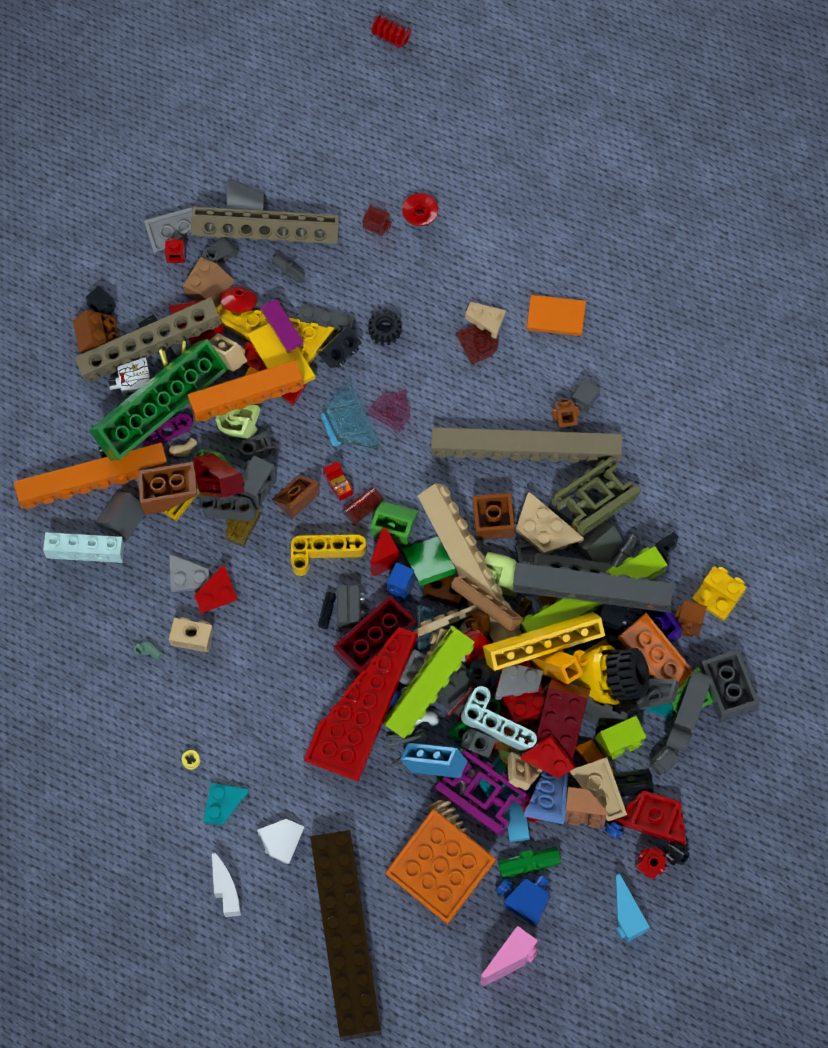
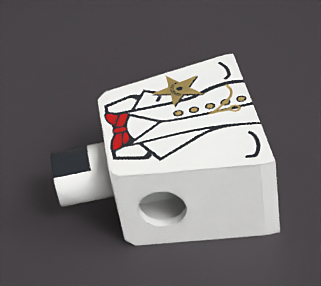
[108,357,150,397]

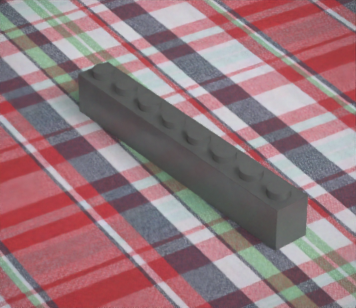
[513,562,674,613]

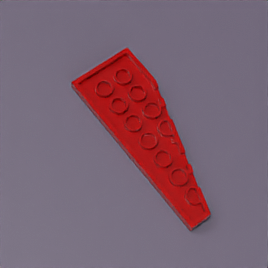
[303,627,418,782]

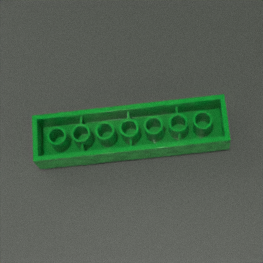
[89,339,228,461]

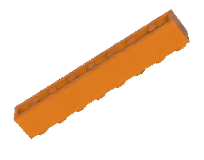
[14,443,168,509]

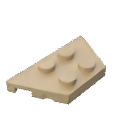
[516,492,584,555]

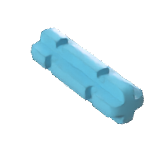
[321,411,342,446]

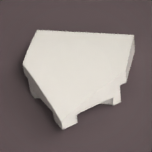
[257,819,304,864]

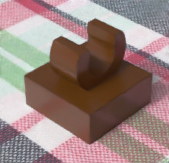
[465,608,491,634]

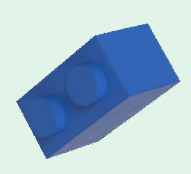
[387,562,415,603]

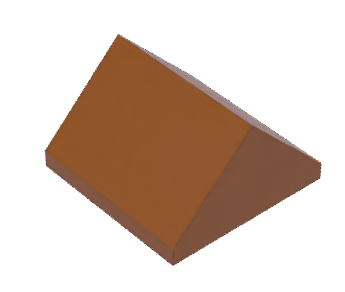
[272,475,320,519]

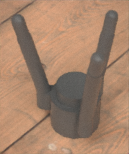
[385,730,427,767]

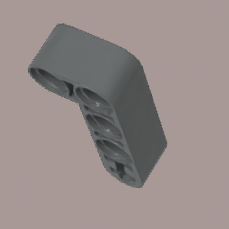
[666,671,712,752]

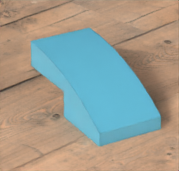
[506,803,529,842]

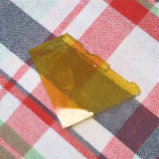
[226,506,261,547]

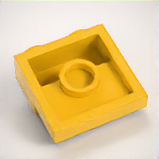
[691,566,747,621]

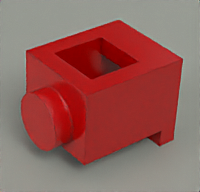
[165,239,186,263]

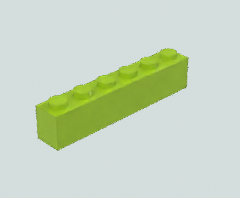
[383,626,475,739]

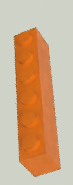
[187,360,303,422]

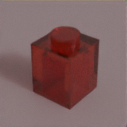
[362,206,392,236]

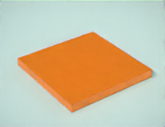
[385,809,498,924]

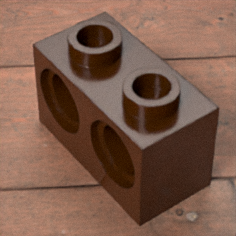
[423,576,464,609]

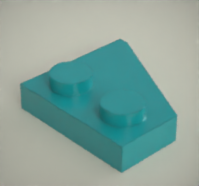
[203,783,249,826]

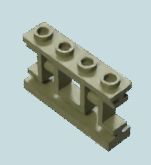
[552,458,641,536]

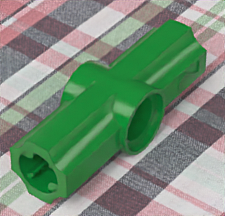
[498,846,561,879]

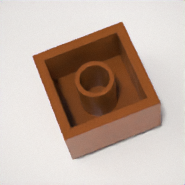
[472,493,515,540]

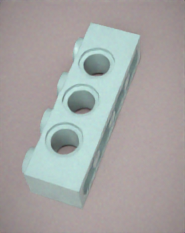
[43,532,125,563]

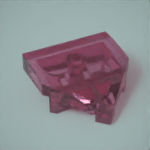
[368,390,410,432]

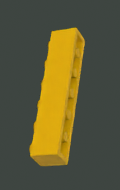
[483,612,605,671]

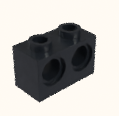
[316,326,362,368]

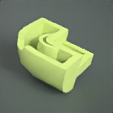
[215,405,261,439]
[484,552,518,597]

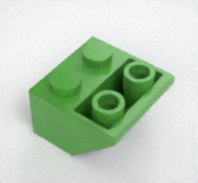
[370,501,419,546]

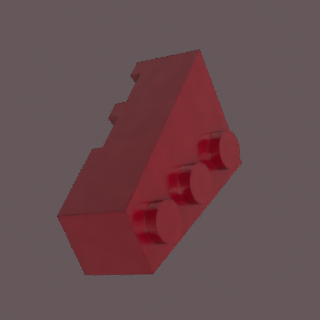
[192,453,245,498]

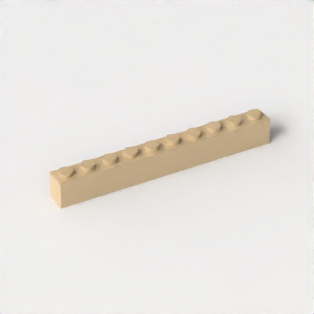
[418,483,522,643]

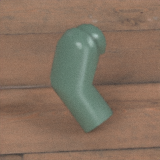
[133,642,163,661]

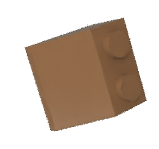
[183,257,235,308]

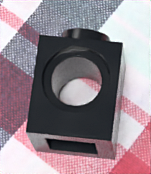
[85,285,116,315]
[466,658,502,689]

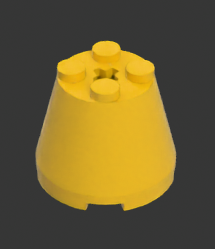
[570,645,619,705]

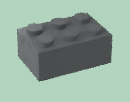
[700,650,760,722]

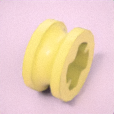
[182,750,200,770]

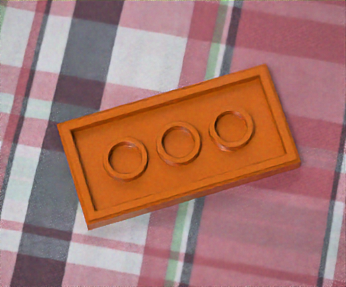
[617,613,694,687]

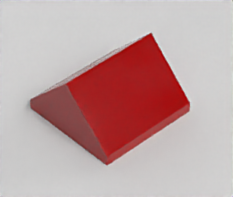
[370,527,399,576]

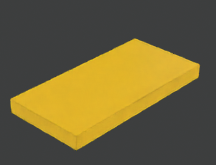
[247,323,316,395]

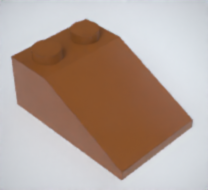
[138,462,197,515]

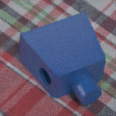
[503,875,550,928]

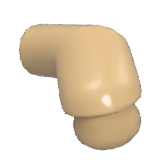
[169,438,198,457]

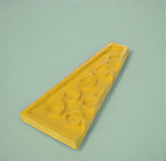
[217,304,335,365]

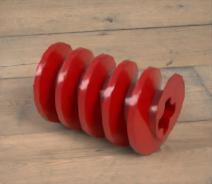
[371,15,412,48]

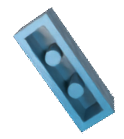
[400,743,467,778]

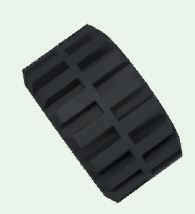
[607,648,649,700]

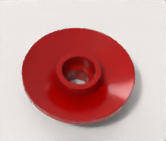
[402,193,438,226]
[220,287,257,313]

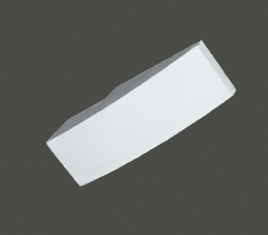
[212,853,241,917]

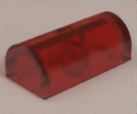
[342,487,384,525]

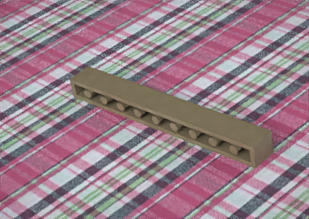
[431,427,622,464]

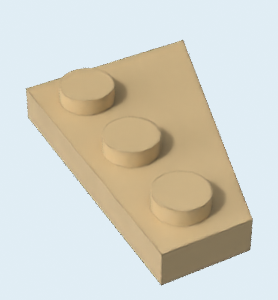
[414,605,482,637]
[570,757,627,821]

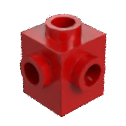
[635,847,667,880]

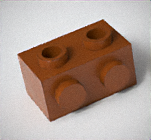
[675,600,707,637]

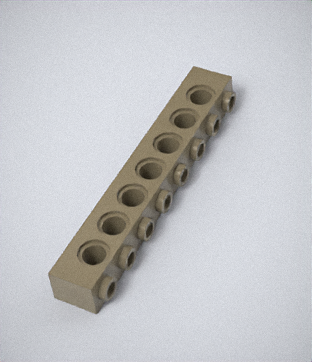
[191,207,339,244]
[75,297,223,382]

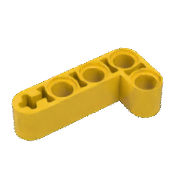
[291,535,367,576]

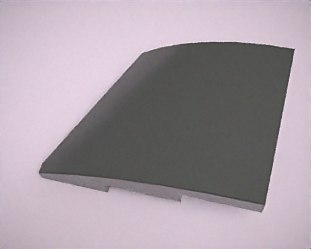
[227,179,265,211]

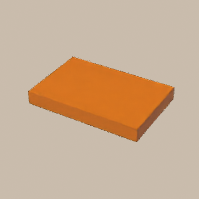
[527,295,586,336]

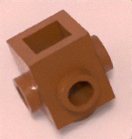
[551,399,580,428]

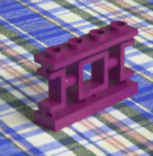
[435,749,529,838]

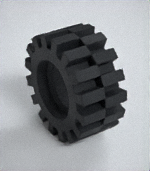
[368,310,402,345]

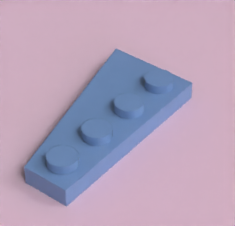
[524,771,568,824]

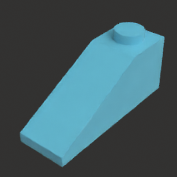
[615,874,650,942]

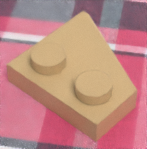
[465,302,506,338]

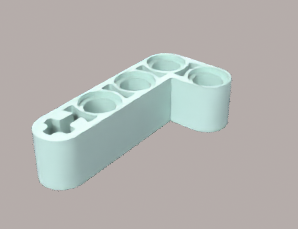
[461,686,537,752]

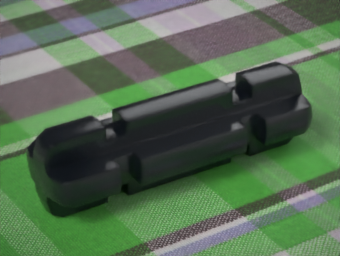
[318,592,336,629]

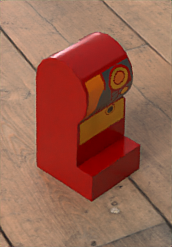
[323,461,353,501]

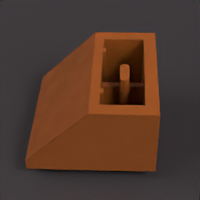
[73,310,119,353]

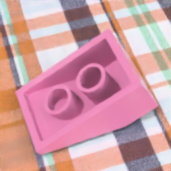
[481,926,538,986]

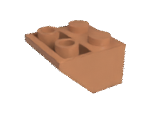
[565,787,607,828]

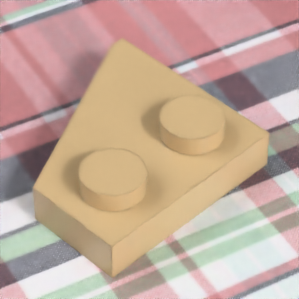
[507,752,543,790]

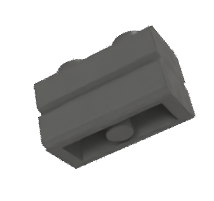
[337,585,365,629]

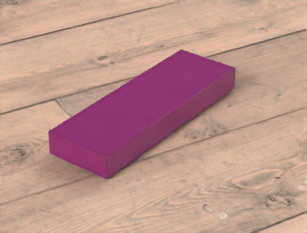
[260,299,304,353]

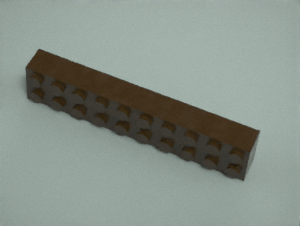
[310,830,381,1041]

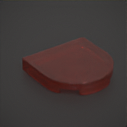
[456,325,499,365]

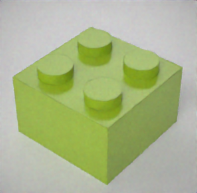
[595,716,647,760]

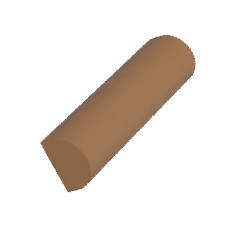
[451,576,523,632]

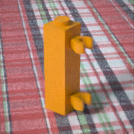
[529,650,589,684]

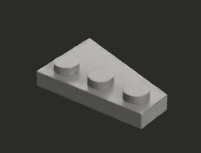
[144,206,197,256]

